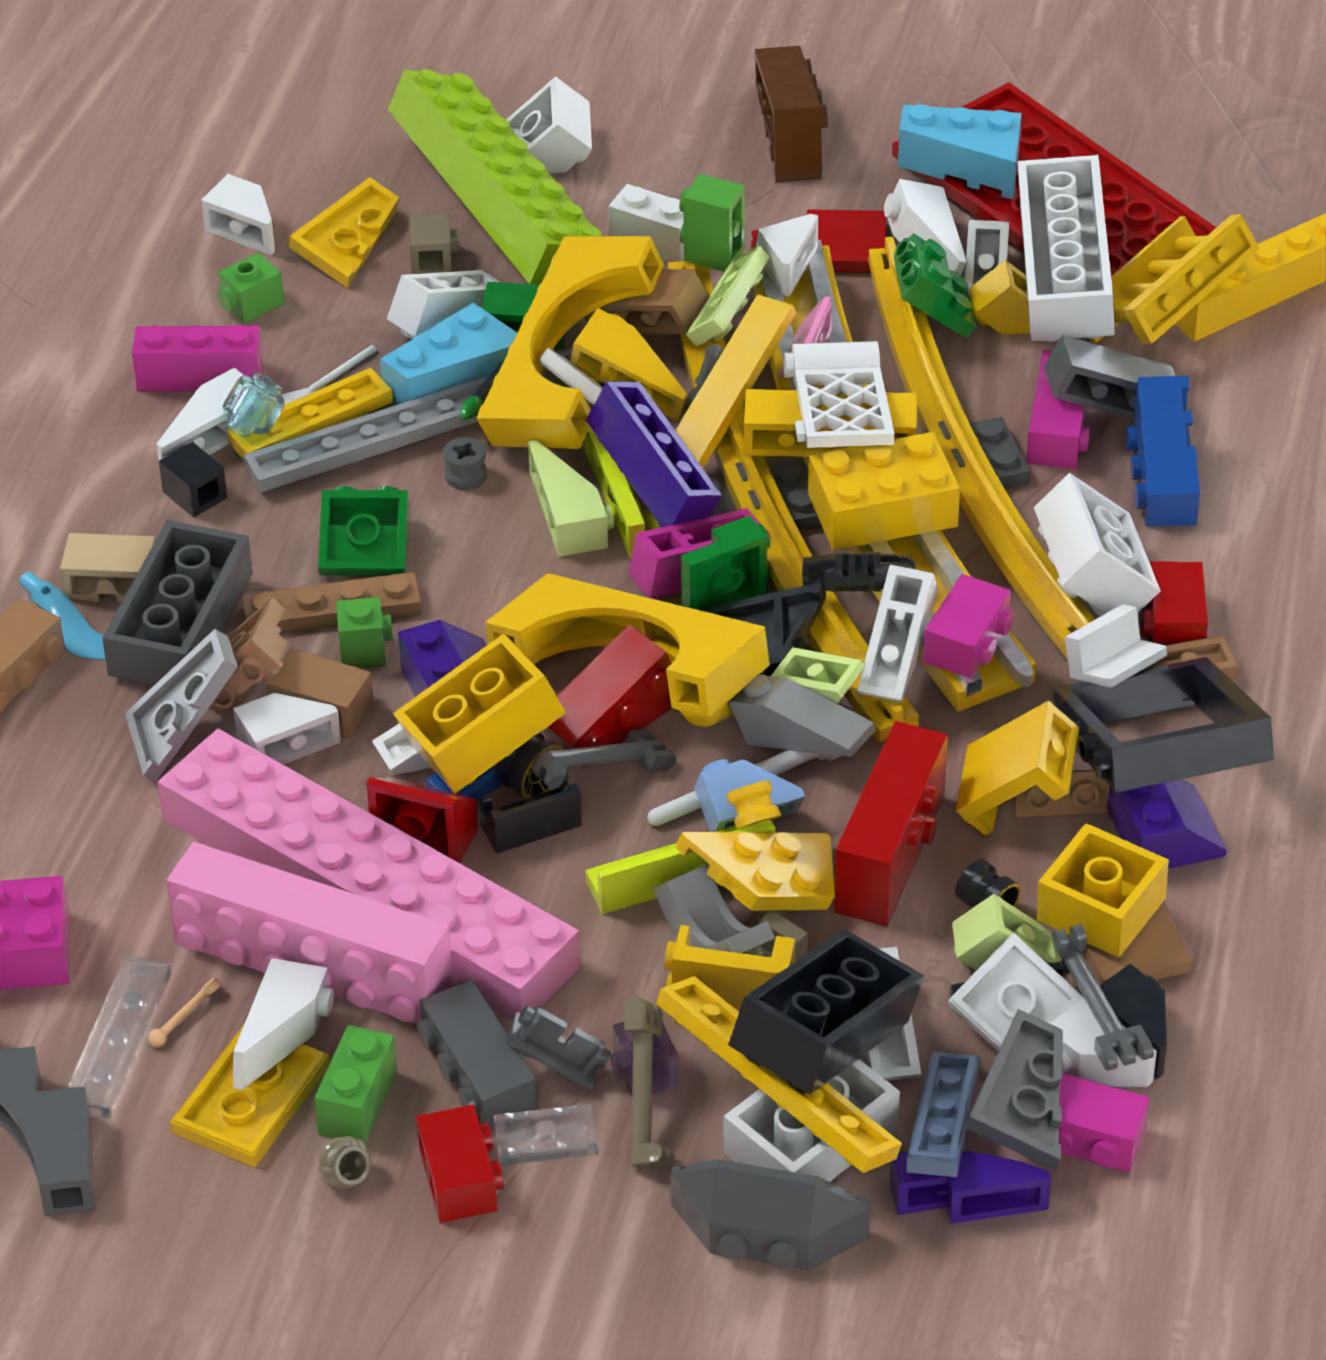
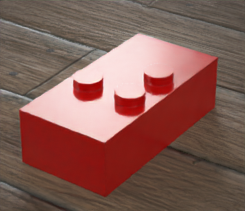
[834,721,948,927]

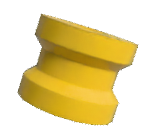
[726,780,781,829]

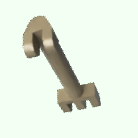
[624,995,674,1167]

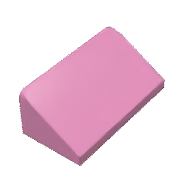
[779,296,832,379]

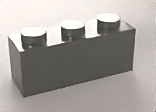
[1044,335,1176,420]
[416,980,538,1129]

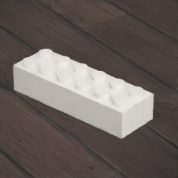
[1018,155,1115,342]

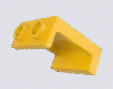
[955,701,1079,836]
[664,925,795,1022]

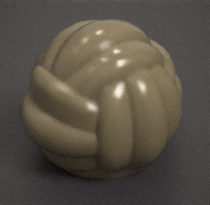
[319,1136,371,1189]

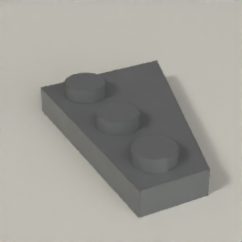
[964,1009,1063,1170]

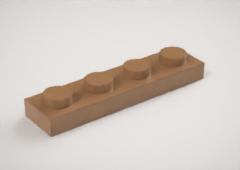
[242,572,422,633]

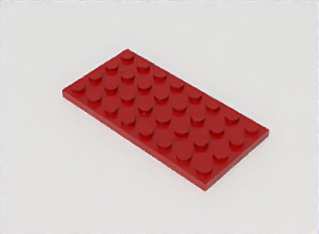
[892,82,1217,276]

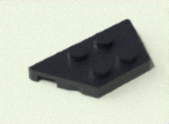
[698,582,826,676]

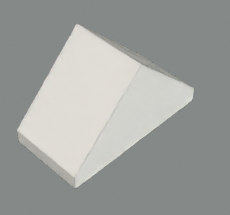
[758,214,818,297]

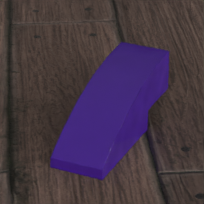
[889,1151,1051,1224]

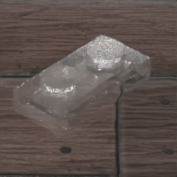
[494,1104,598,1166]

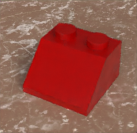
[366,777,478,863]

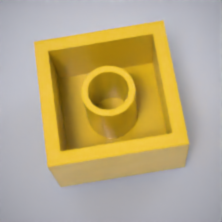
[1037,823,1169,958]

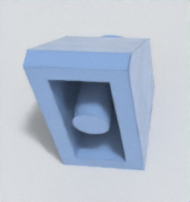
[694,759,805,832]

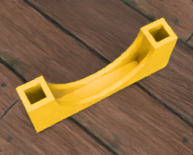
[477,236,665,449]

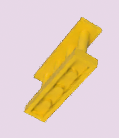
[1089,214,1260,344]

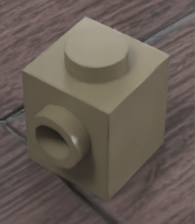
[409,213,459,274]

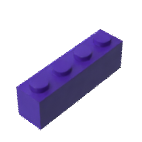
[586,381,722,527]

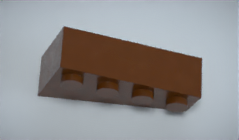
[755,45,828,182]

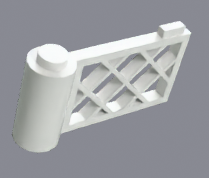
[784,341,894,448]

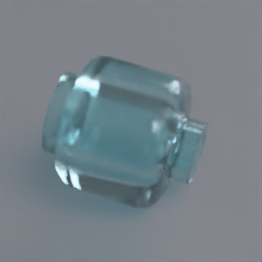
[222,372,285,438]

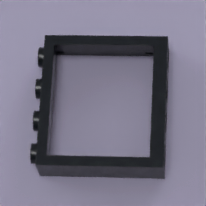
[1053,657,1274,793]

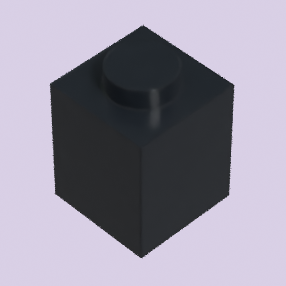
[159,442,227,518]

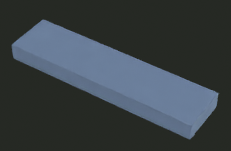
[907,1052,980,1177]

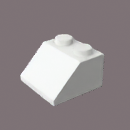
[506,76,592,173]
[608,184,684,262]

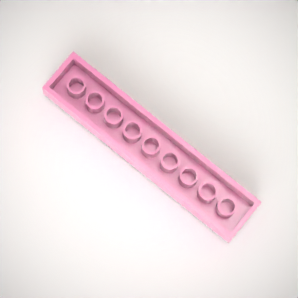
[157,728,581,1021]

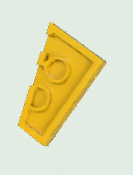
[289,177,399,289]

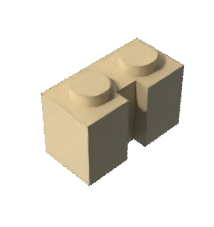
[60,533,155,603]

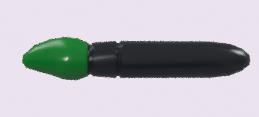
[460,359,505,420]

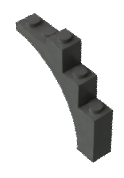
[0,1046,95,1216]

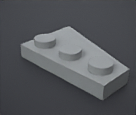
[125,629,238,782]

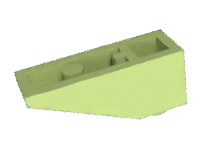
[528,440,614,557]

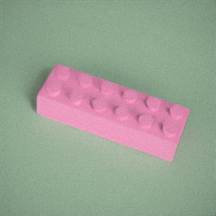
[166,841,454,1024]

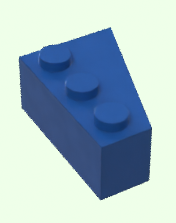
[1126,376,1200,526]

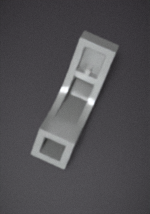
[653,865,775,957]

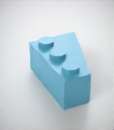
[898,104,1021,200]
[380,303,517,405]

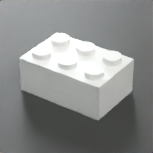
[1034,473,1161,616]
[723,1059,900,1182]

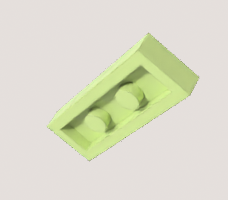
[686,245,770,347]

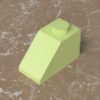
[770,647,865,704]
[952,894,1061,971]

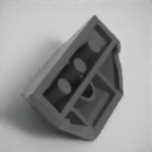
[671,1159,871,1270]

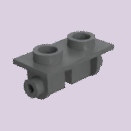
[507,1005,611,1090]

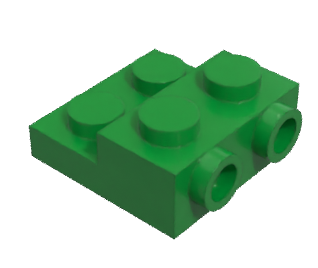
[893,233,977,338]
[318,486,410,576]
[681,515,770,610]

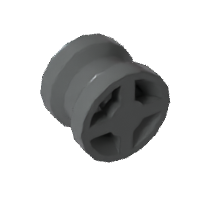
[443,437,487,490]

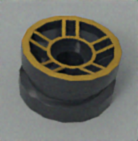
[495,732,563,799]

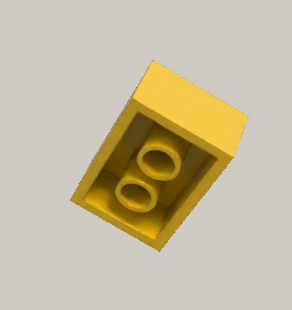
[808,432,960,551]
[393,633,566,794]

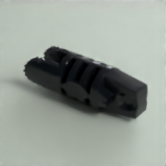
[802,552,916,592]

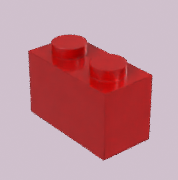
[1142,561,1208,646]
[416,1104,504,1223]

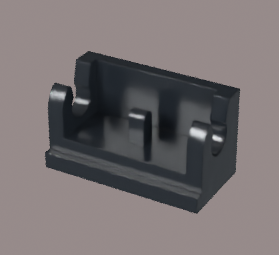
[479,771,582,854]

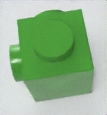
[217,253,284,323]
[336,597,393,668]

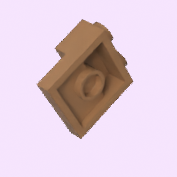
[210,597,288,714]

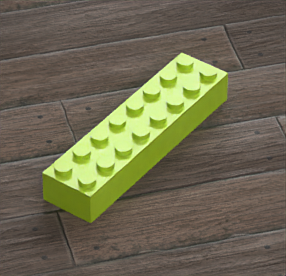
[387,69,602,284]

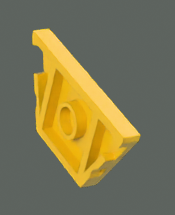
[675,832,835,911]

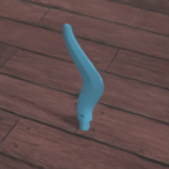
[19,571,106,660]

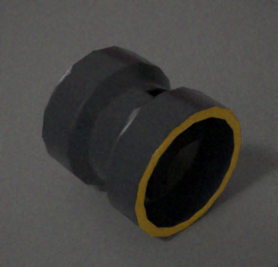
[955,859,1021,907]

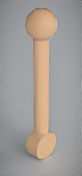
[148,977,222,1047]

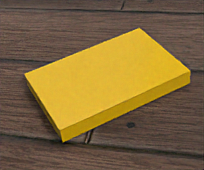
[170,1023,330,1168]

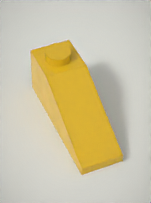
[570,308,687,422]

